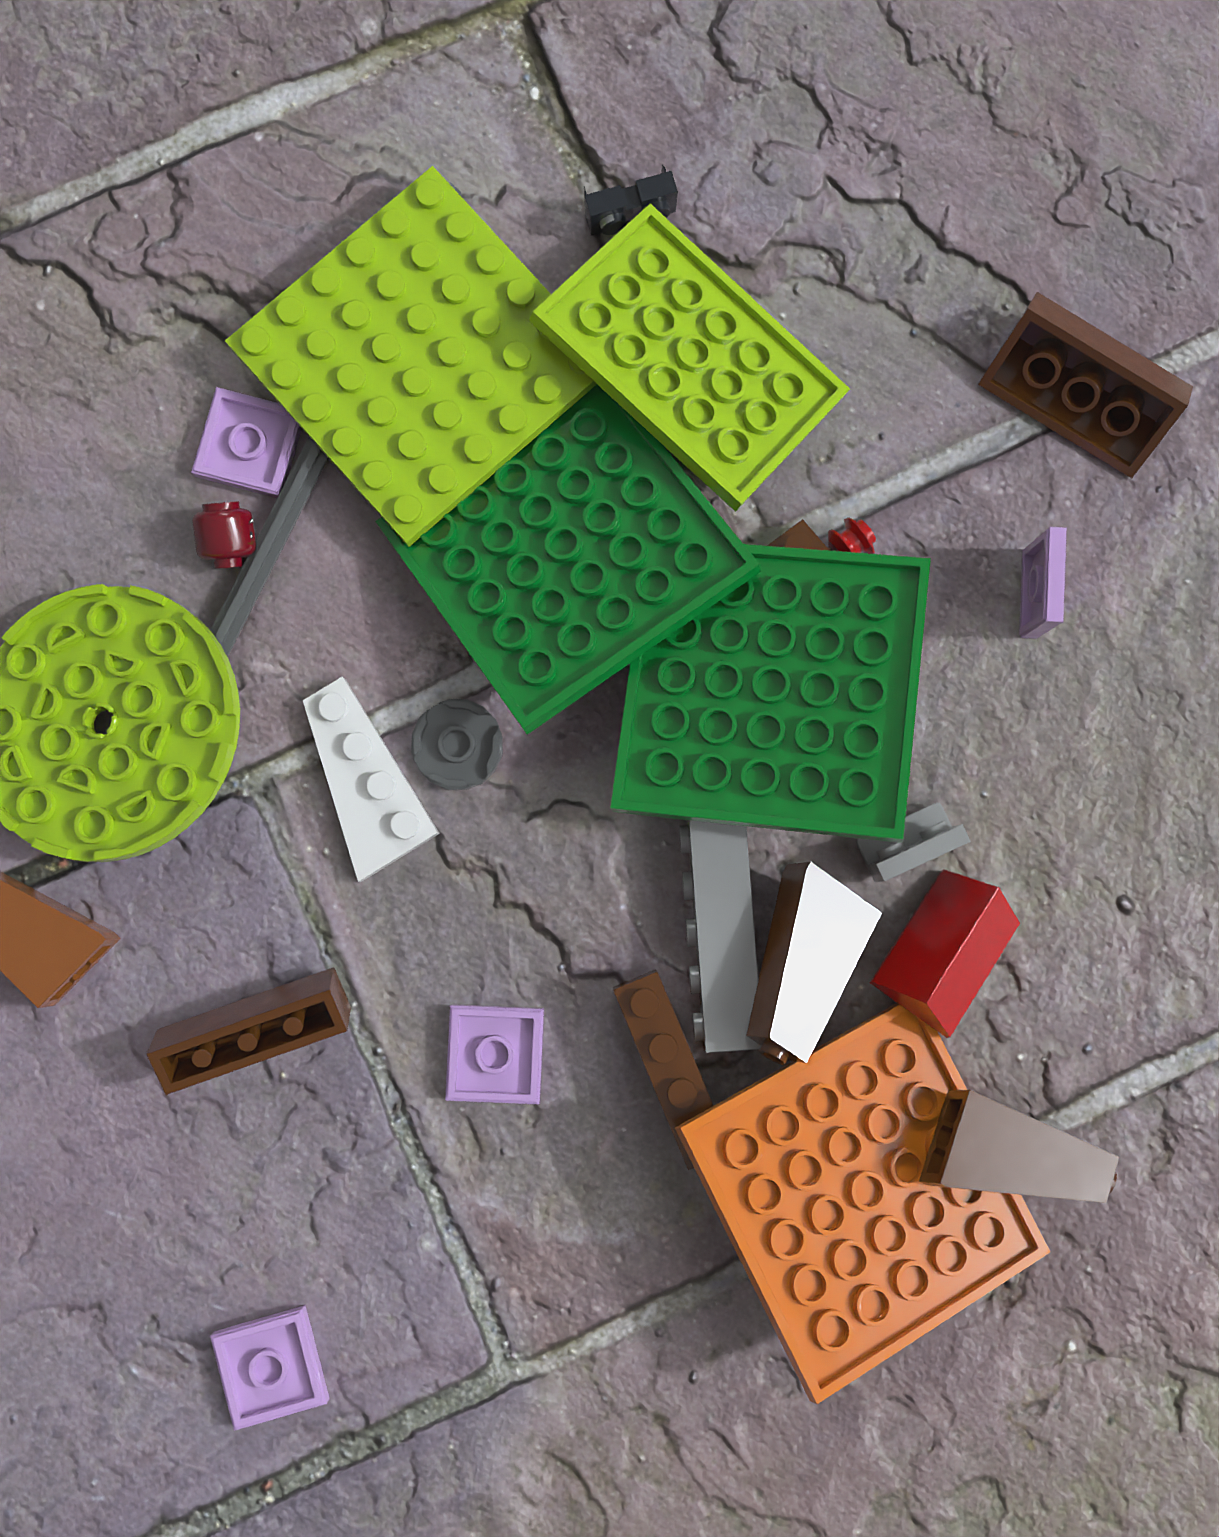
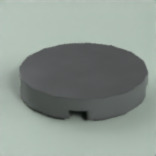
[411,699,503,790]

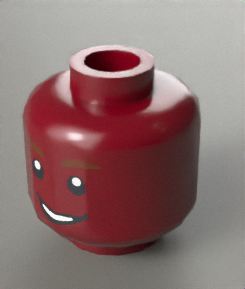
[192,501,256,569]

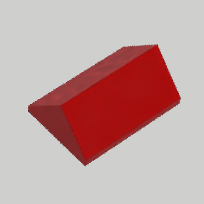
[869,869,1020,1038]

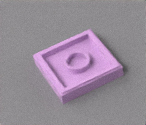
[191,387,302,498]
[1019,527,1067,639]
[445,1005,544,1104]
[210,1305,330,1431]

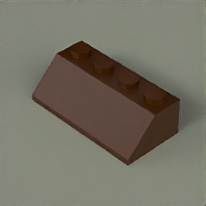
[978,292,1193,479]

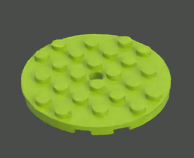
[0,584,240,862]

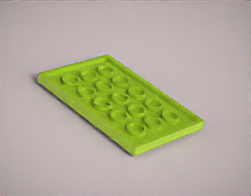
[529,203,850,512]

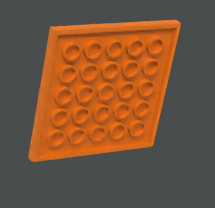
[675,1003,1050,1404]

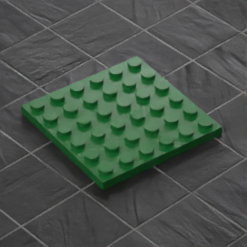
[375,384,761,735]
[610,544,931,843]

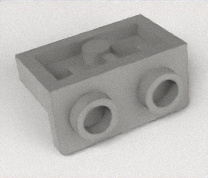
[856,803,971,882]

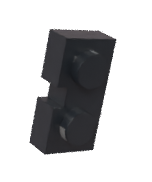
[584,164,678,236]

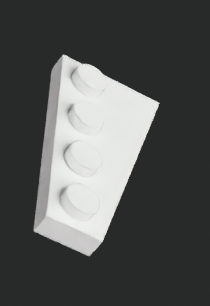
[303,677,440,882]

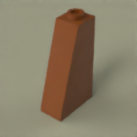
[0,871,121,1008]

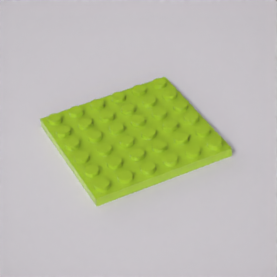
[225,166,597,547]

